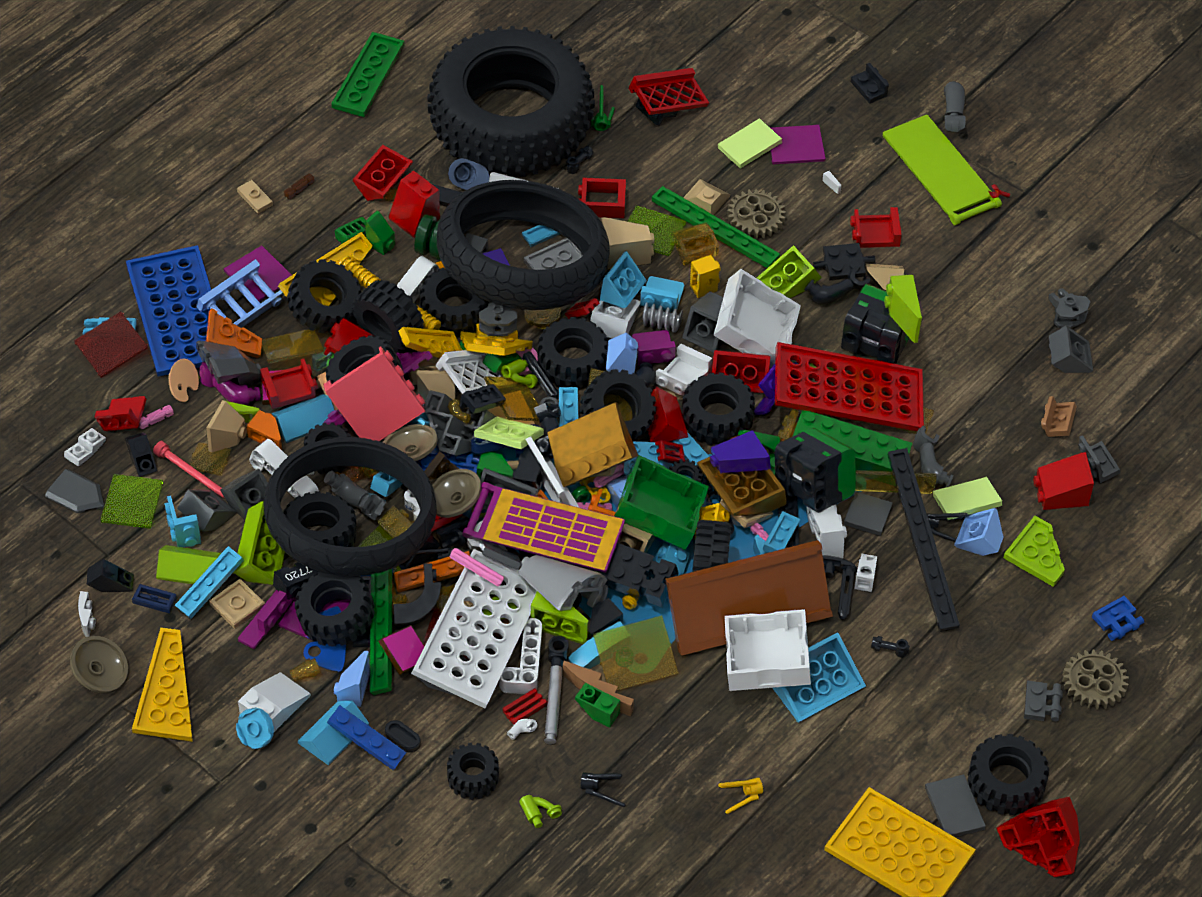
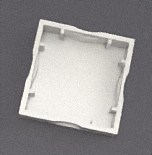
[714,269,801,369]
[725,609,811,691]

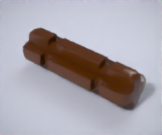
[284,173,315,199]

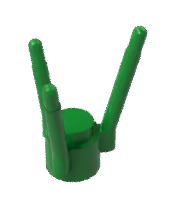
[591,85,615,131]

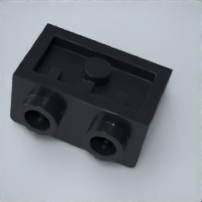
[850,63,889,104]
[459,384,506,414]

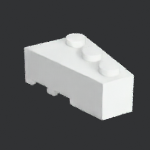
[807,504,847,558]

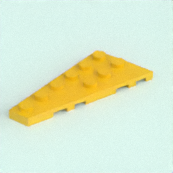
[278,232,373,306]
[132,628,193,742]

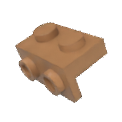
[1041,396,1077,437]

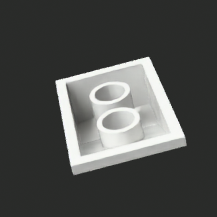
[590,299,641,339]
[238,672,311,732]

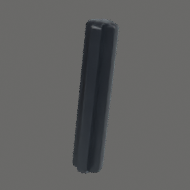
[522,351,559,398]

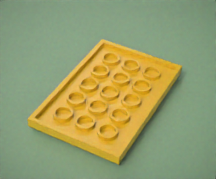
[824,787,976,897]

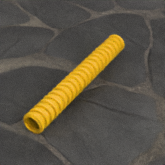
[339,256,441,330]

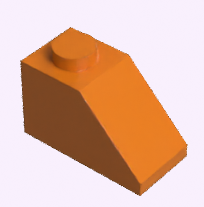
[247,410,282,450]

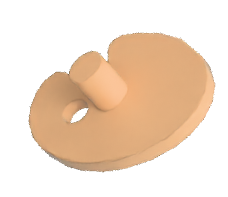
[169,358,199,402]

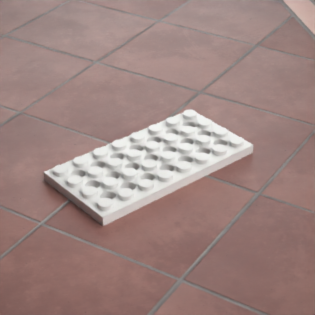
[411,549,537,708]

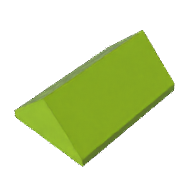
[156,545,221,584]

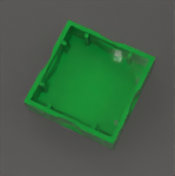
[614,455,709,550]

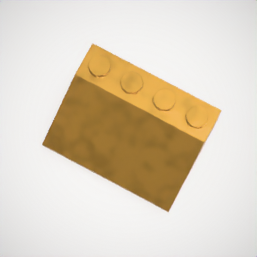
[547,402,638,487]
[697,457,786,516]

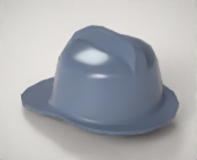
[448,158,490,190]

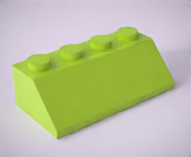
[233,501,285,585]

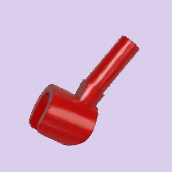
[988,184,1010,198]

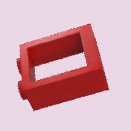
[578,178,626,218]

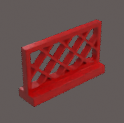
[629,68,709,115]

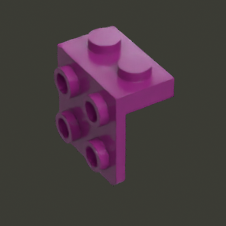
[632,330,676,365]

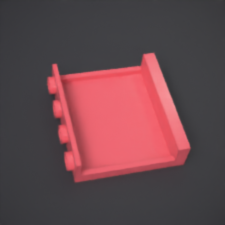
[323,347,425,441]

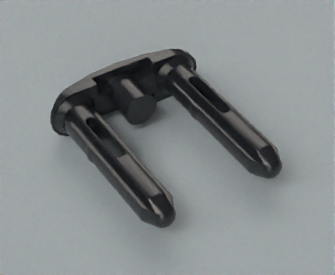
[822,555,857,620]

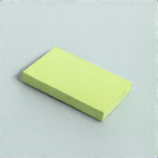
[718,118,782,169]
[474,416,544,449]
[933,477,1002,520]

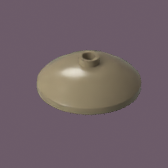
[383,424,438,462]
[432,469,482,517]
[70,636,128,693]

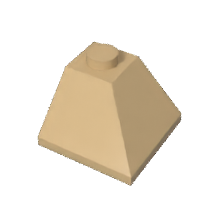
[683,179,730,215]
[865,264,904,290]
[417,370,456,401]
[207,400,247,453]

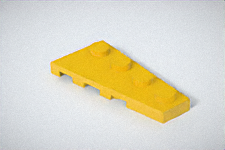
[398,327,462,358]

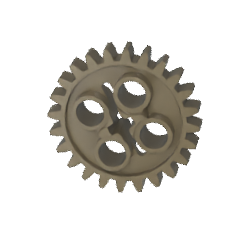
[727,189,786,239]
[1062,649,1129,710]

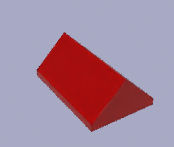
[353,145,413,201]
[712,350,771,393]
[647,387,688,442]

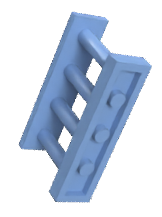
[197,259,284,328]

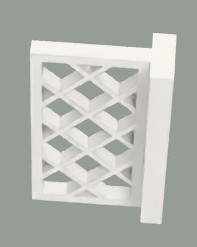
[435,350,517,394]
[526,436,580,508]

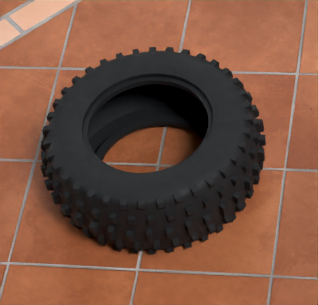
[427,26,595,177]

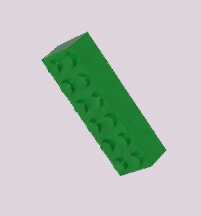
[792,410,912,484]

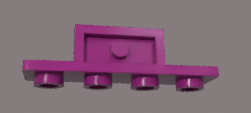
[238,590,296,649]

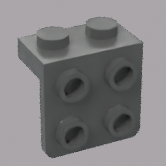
[1078,435,1121,483]

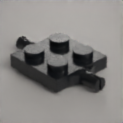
[813,243,875,281]

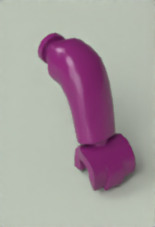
[199,362,260,405]

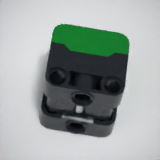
[841,284,910,364]
[774,428,856,513]

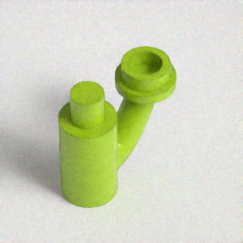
[501,359,538,388]
[519,795,562,828]

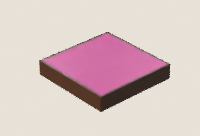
[379,625,425,675]

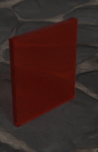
[74,311,148,378]

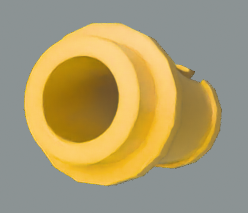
[622,595,638,610]

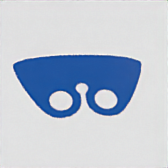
[303,606,346,672]

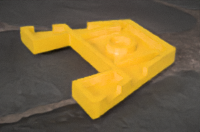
[460,331,533,356]

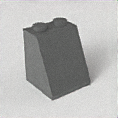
[682,291,724,353]

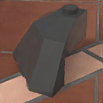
[196,340,261,386]
[424,390,496,456]

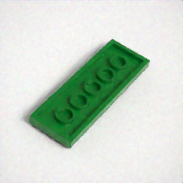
[331,32,405,117]

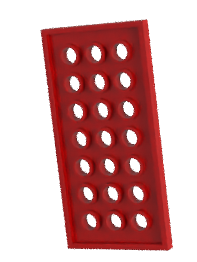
[775,342,924,431]

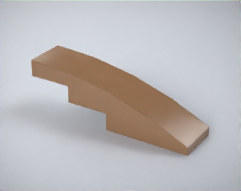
[563,661,634,716]

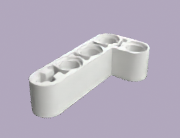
[397,256,439,302]
[249,439,319,498]
[499,618,542,694]

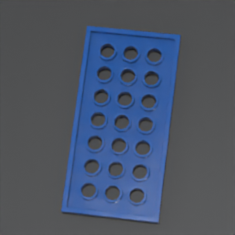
[126,245,211,377]

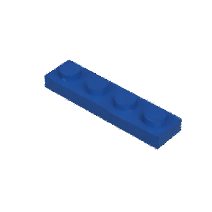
[327,705,406,771]

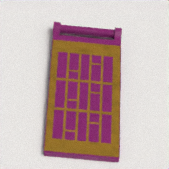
[462,482,625,572]

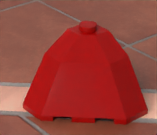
[997,796,1080,877]

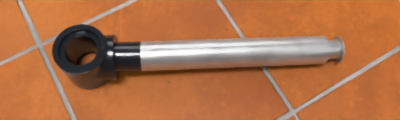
[544,636,569,744]

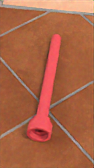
[153,441,225,498]

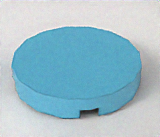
[236,707,274,749]

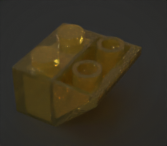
[671,223,719,265]

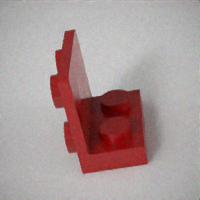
[94,396,147,431]

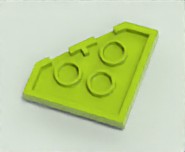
[1003,516,1065,587]

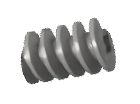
[642,302,683,333]

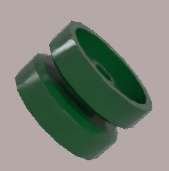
[414,214,440,259]

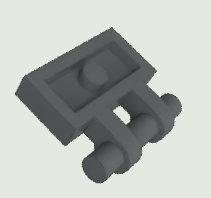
[1024,681,1063,722]

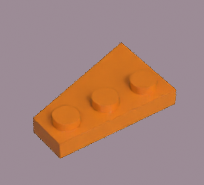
[206,308,262,358]

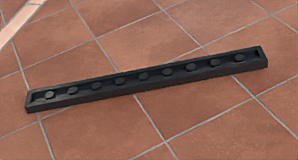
[887,448,960,632]

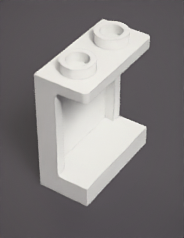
[656,344,712,396]

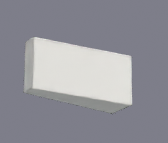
[822,171,841,194]

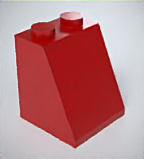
[389,171,440,238]
[1033,452,1094,510]

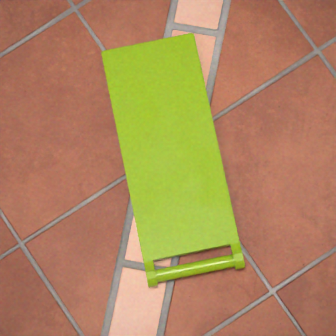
[882,115,1002,226]

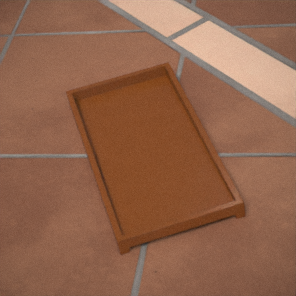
[666,540,833,656]

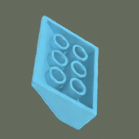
[773,632,866,722]

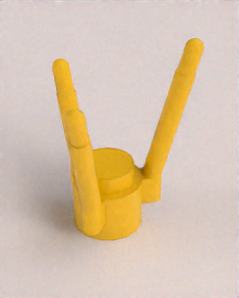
[718,778,763,814]

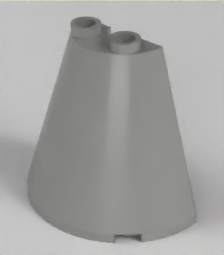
[518,555,608,611]

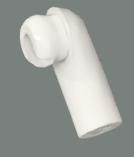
[507,719,537,739]

